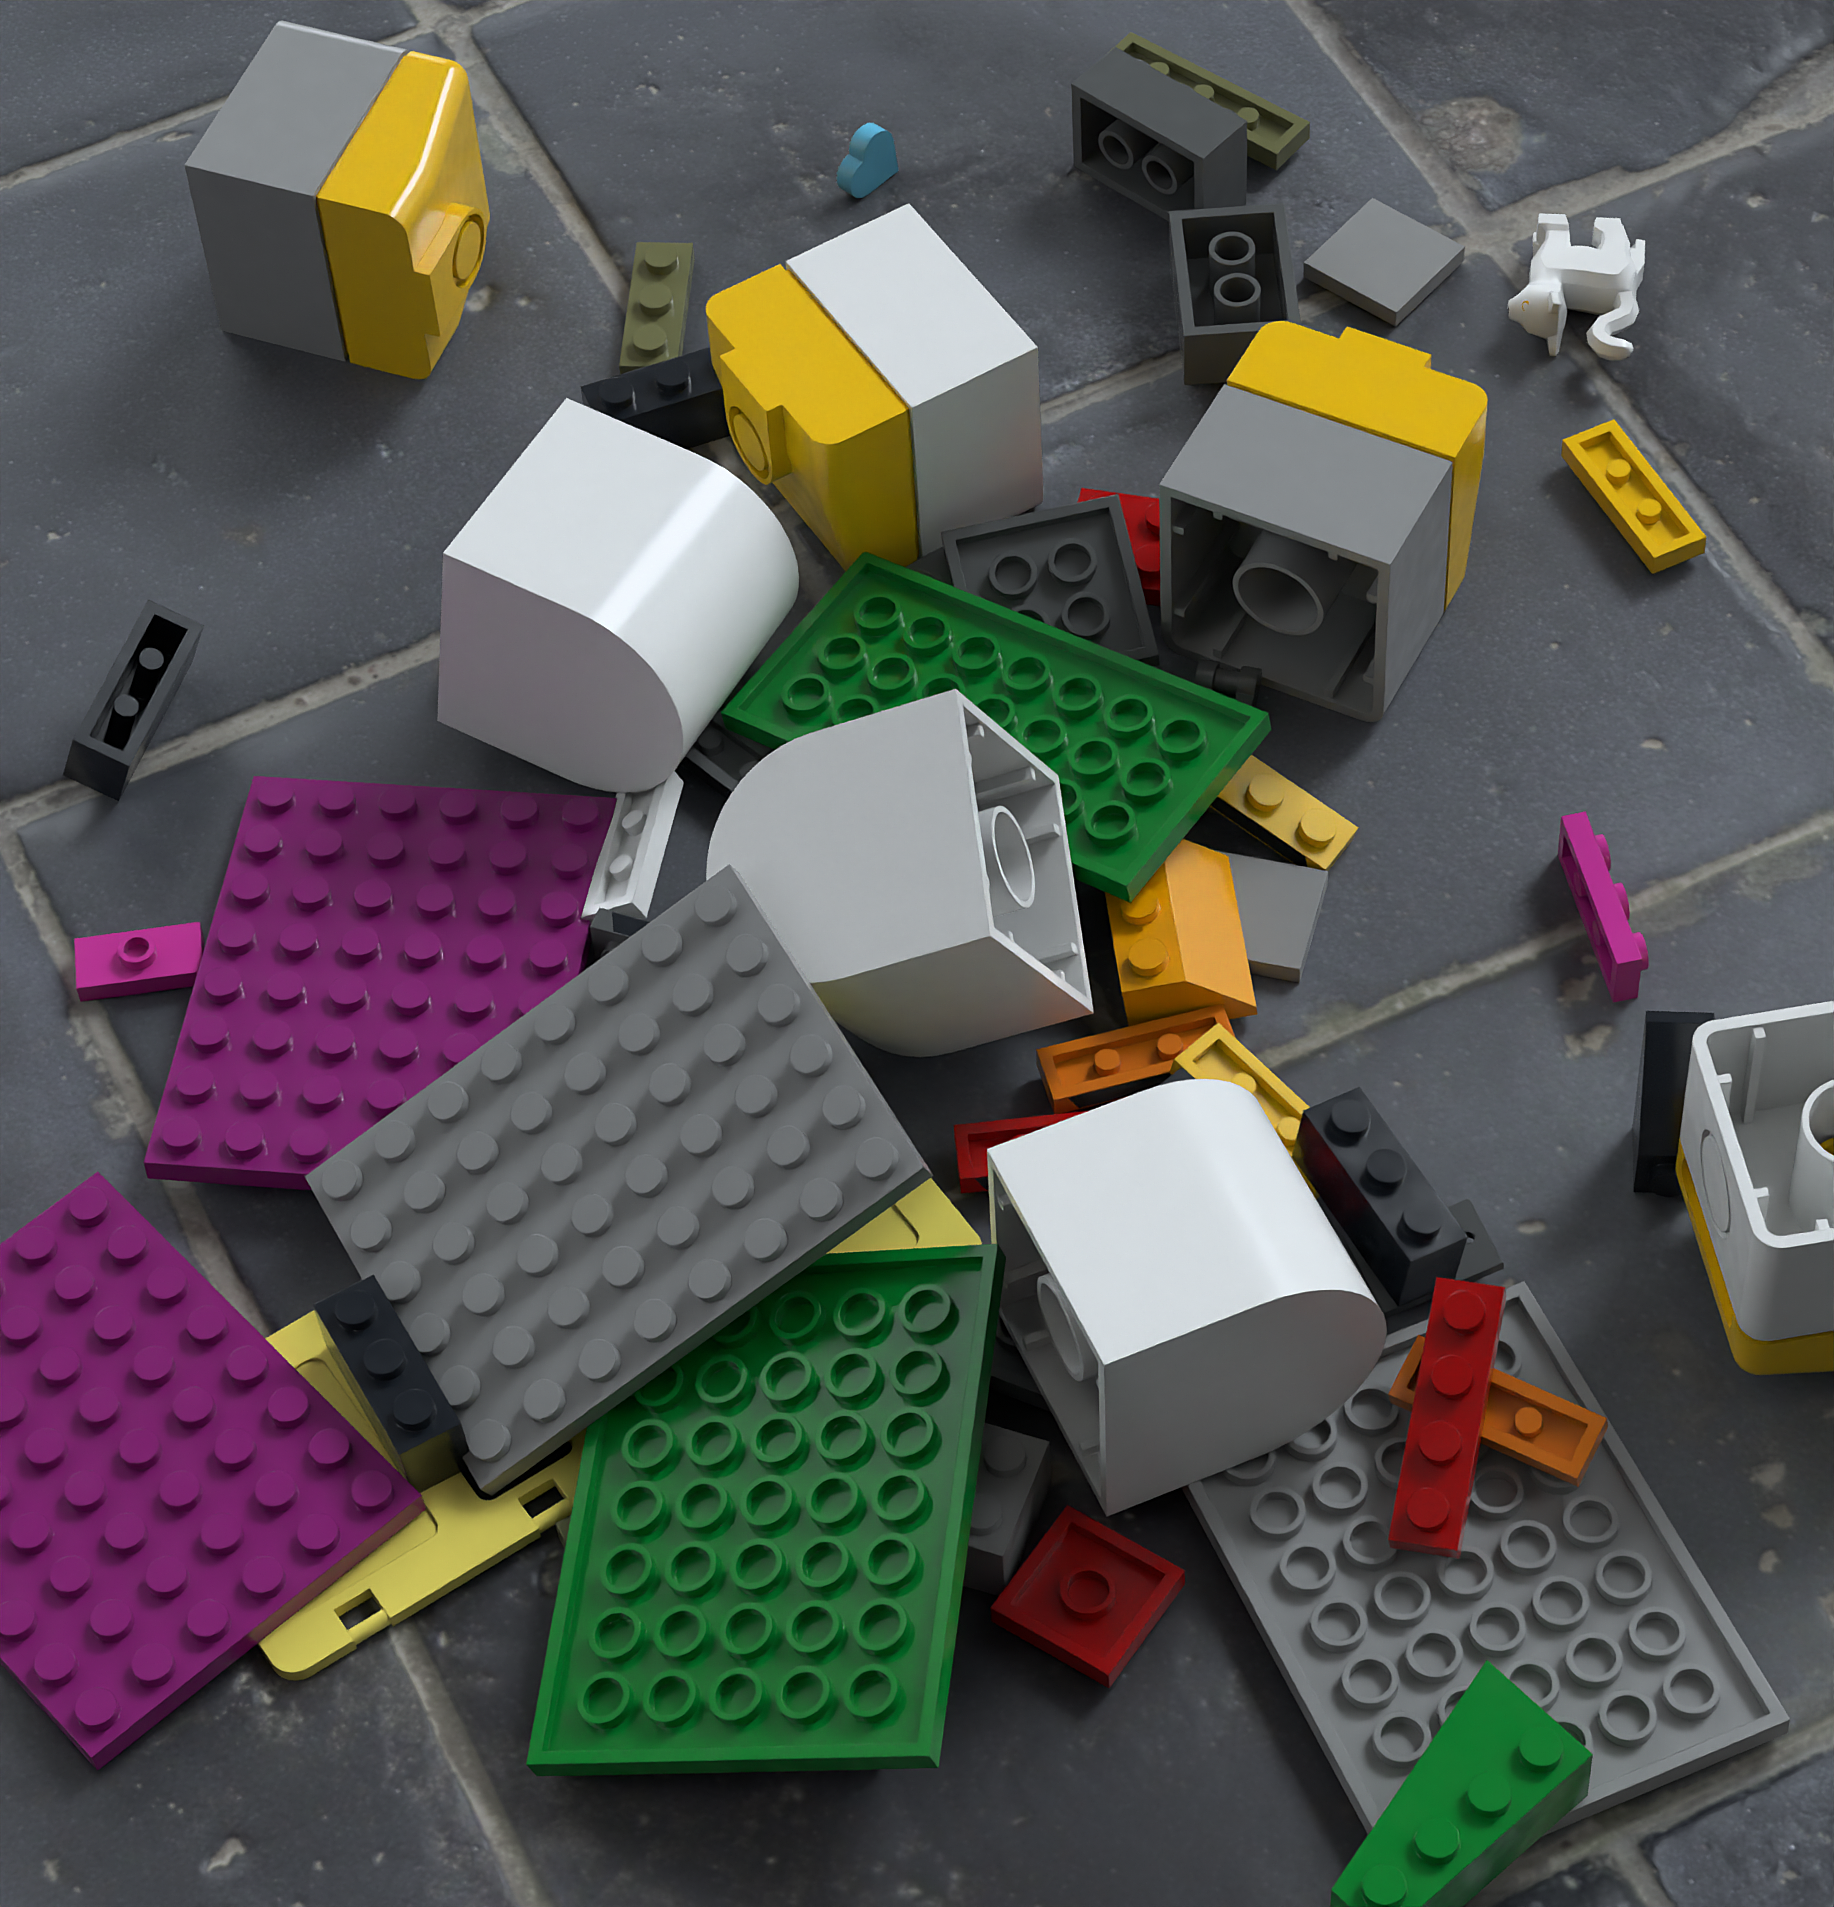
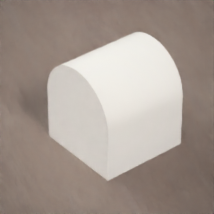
[437,398,799,793]
[706,689,1094,1057]
[987,1079,1387,1516]

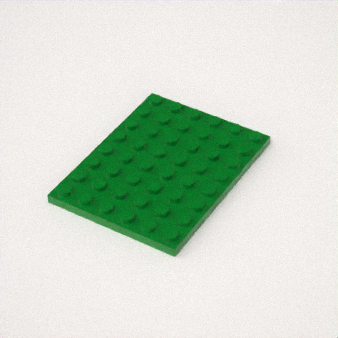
[526,1244,1006,1776]

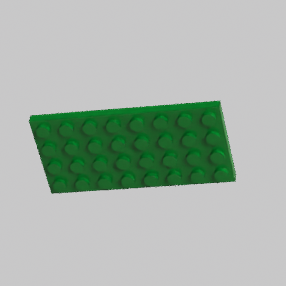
[721,552,1271,903]

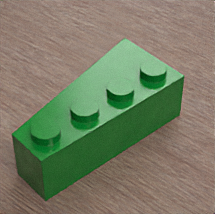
[1330,1660,1593,1907]

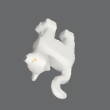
[1507,213,1645,361]

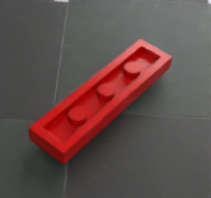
[1388,1277,1507,1559]

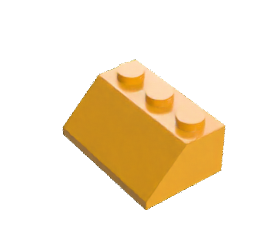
[1105,839,1258,1026]

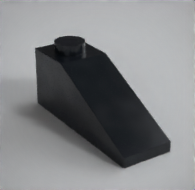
[1632,1011,1715,1197]

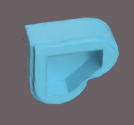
[837,123,899,198]

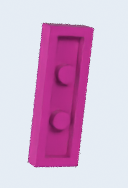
[1558,811,1649,1003]

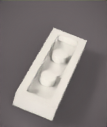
[581,771,684,924]

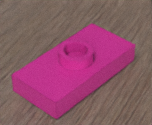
[74,922,204,1002]

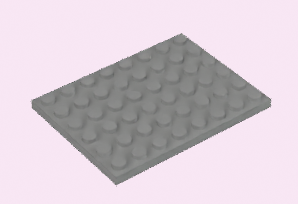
[305,864,933,1496]
[1181,1281,1790,1836]

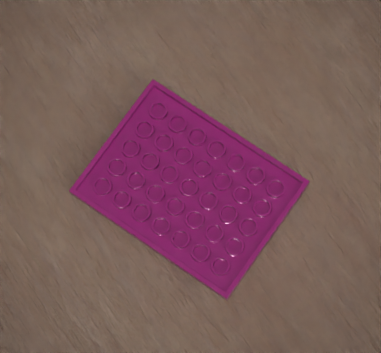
[143,776,617,1190]
[0,1171,426,1771]

